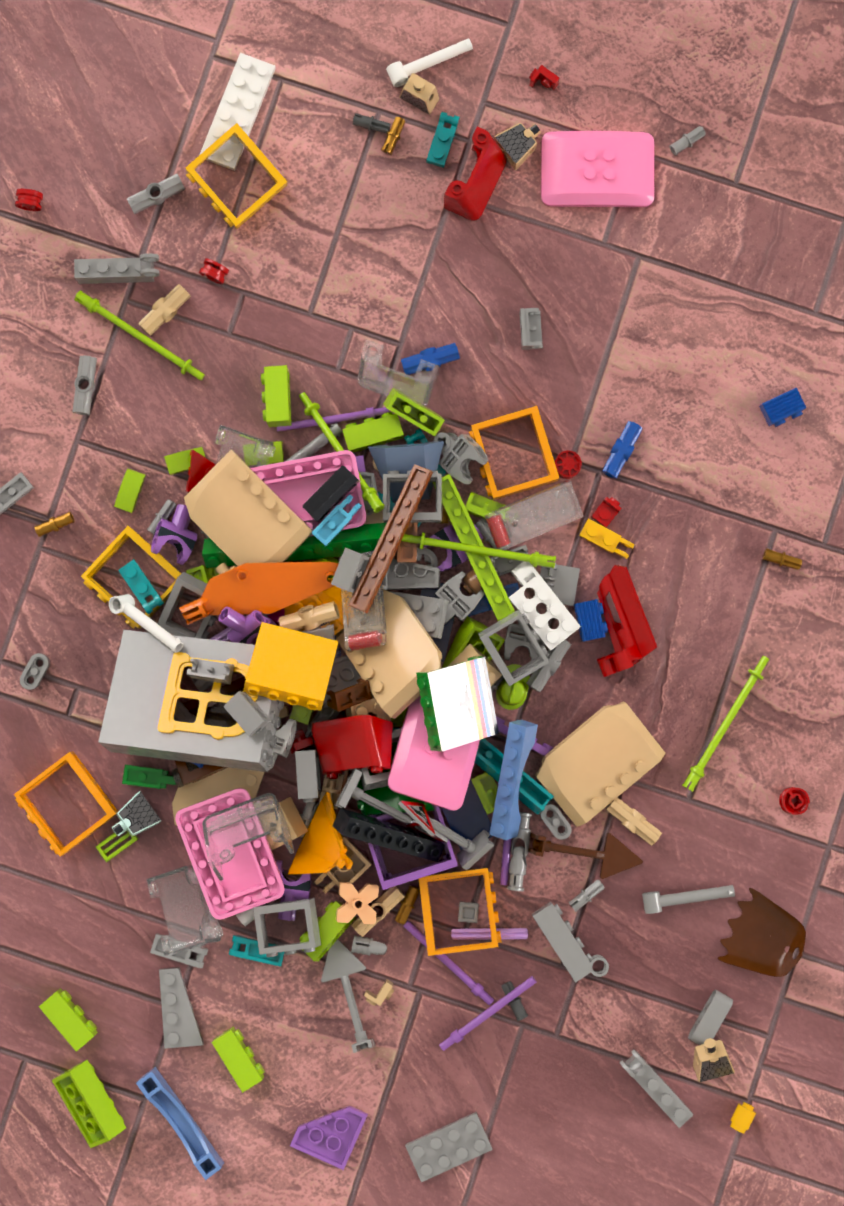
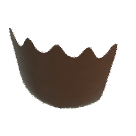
[717,888,806,977]

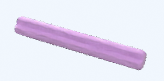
[451,928,528,940]

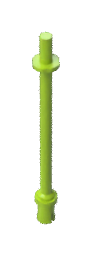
[74,290,205,381]
[299,392,385,513]
[402,532,556,569]
[682,655,769,792]

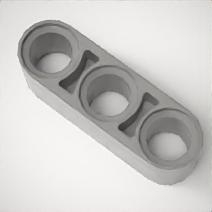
[688,990,733,1045]

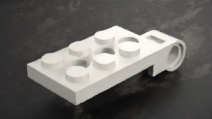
[508,561,581,651]

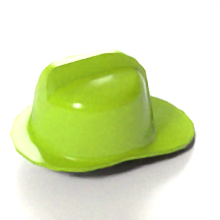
[496,664,530,710]

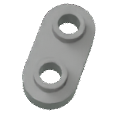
[20,653,50,690]
[540,804,571,840]

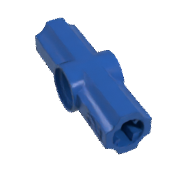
[401,343,460,376]
[602,421,643,479]

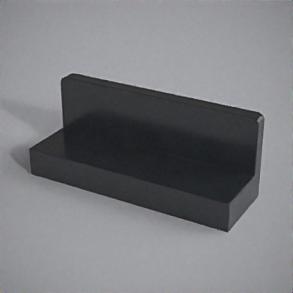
[303,466,360,523]

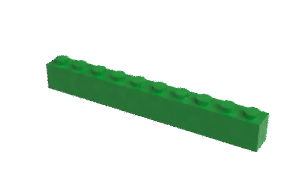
[202,522,387,568]

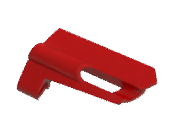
[597,565,657,677]

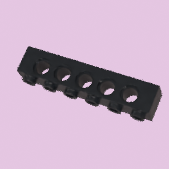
[332,808,445,862]

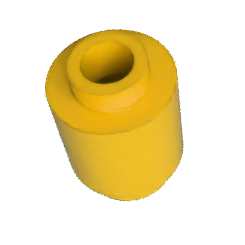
[730,1102,756,1134]

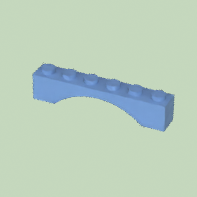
[489,719,538,840]
[136,1066,224,1180]

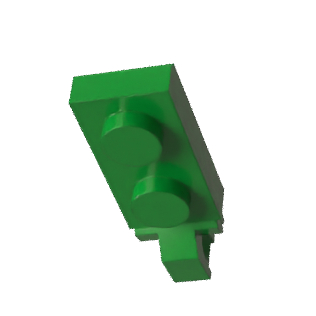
[122,764,178,789]

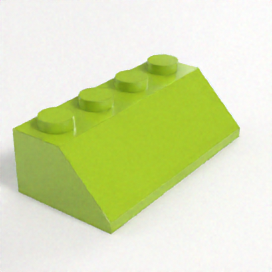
[52,1060,126,1148]

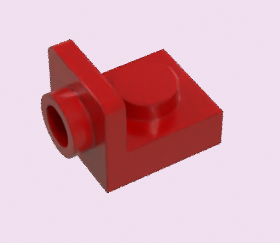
[529,65,560,90]
[591,497,622,528]
[290,729,314,754]

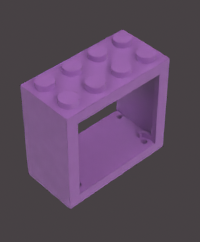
[368,805,458,890]

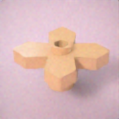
[336,882,379,924]

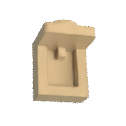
[364,979,394,1006]

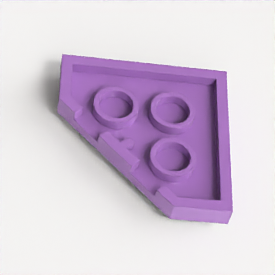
[290,1106,368,1170]

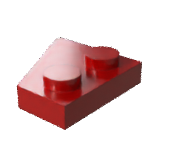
[186,450,216,493]

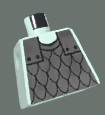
[111,791,161,837]

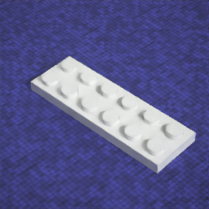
[200,53,276,171]

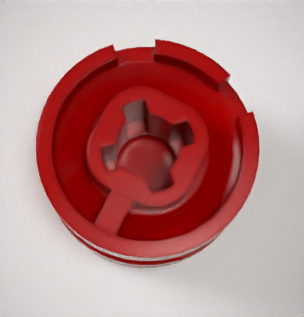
[15,188,43,211]
[199,258,229,285]
[555,450,582,479]
[779,787,810,815]

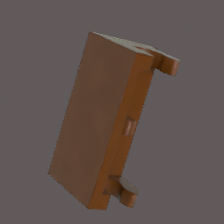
[326,678,372,712]

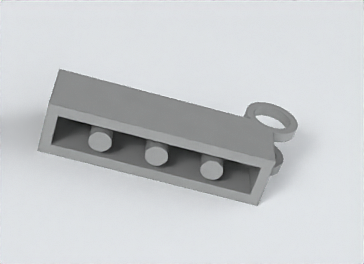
[74,253,160,284]
[532,901,609,983]
[619,1049,694,1128]

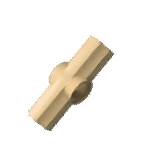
[138,284,191,336]
[279,601,340,631]
[606,797,662,846]
[351,886,405,937]

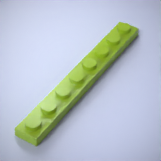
[432,474,515,621]

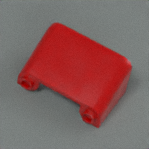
[444,126,507,221]
[312,715,393,779]

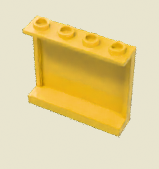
[243,622,339,711]

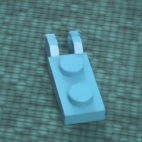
[312,495,362,546]

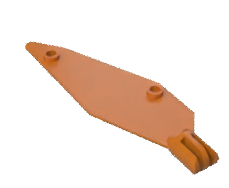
[179,562,339,625]

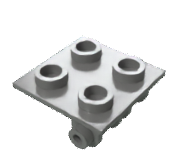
[540,563,580,606]

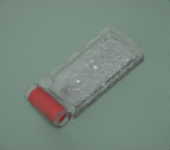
[484,481,584,550]
[339,551,387,651]

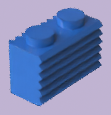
[759,388,806,427]
[574,599,608,642]

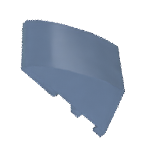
[368,441,444,502]

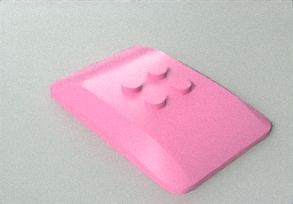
[541,131,654,207]
[250,450,366,537]
[388,696,480,811]
[175,788,285,920]

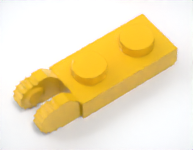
[579,518,634,559]

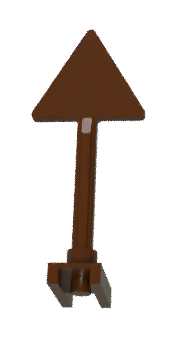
[528,832,643,879]

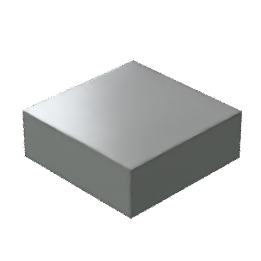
[458,902,479,923]

